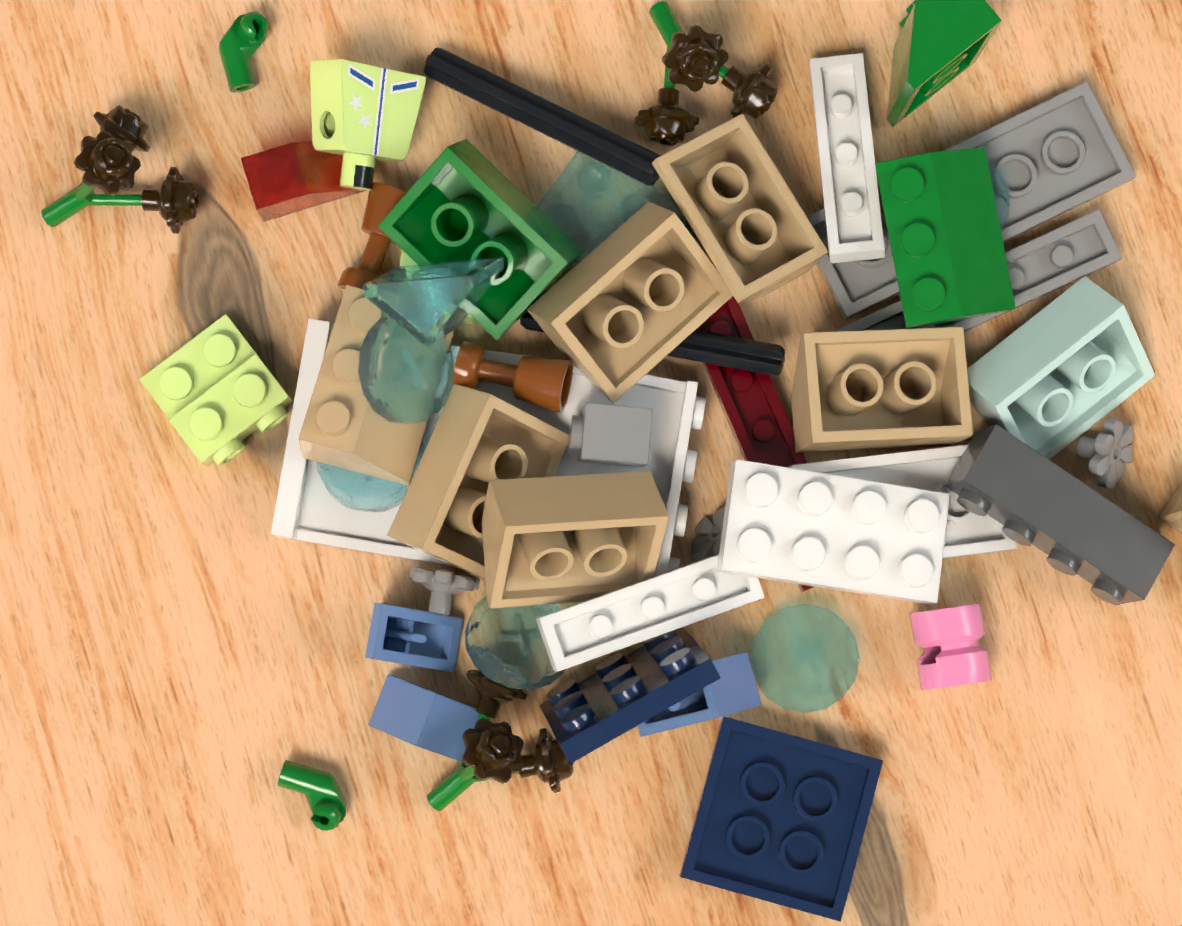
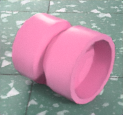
[910,604,992,690]

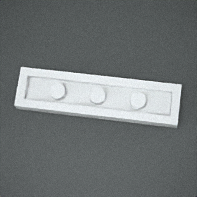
[809,53,885,263]
[536,554,765,672]

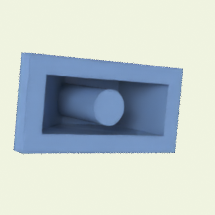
[638,652,762,737]

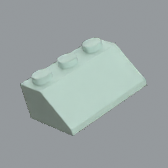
[967,276,1156,460]

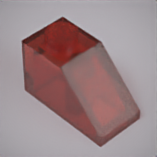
[241,141,367,222]

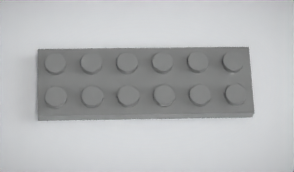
[807,81,1136,320]

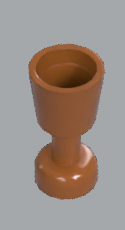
[338,182,407,295]
[453,341,573,413]

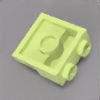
[139,314,293,467]

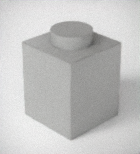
[569,403,653,467]

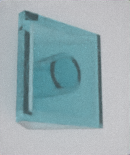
[363,257,504,348]

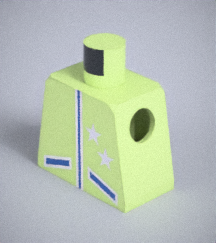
[310,59,426,190]

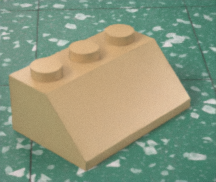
[652,114,828,304]
[527,201,733,403]
[298,285,454,486]
[791,327,973,453]
[387,384,570,579]
[482,471,669,608]

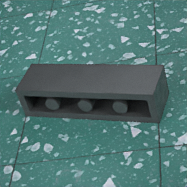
[945,424,1175,605]

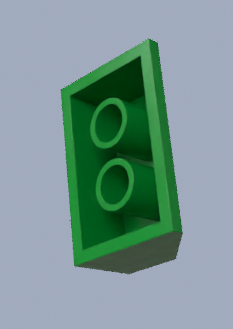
[887,0,1002,127]
[378,139,584,340]
[875,147,1016,329]

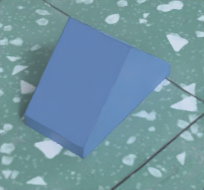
[365,602,463,672]
[368,674,480,762]

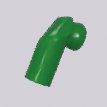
[219,12,269,93]
[278,760,346,831]

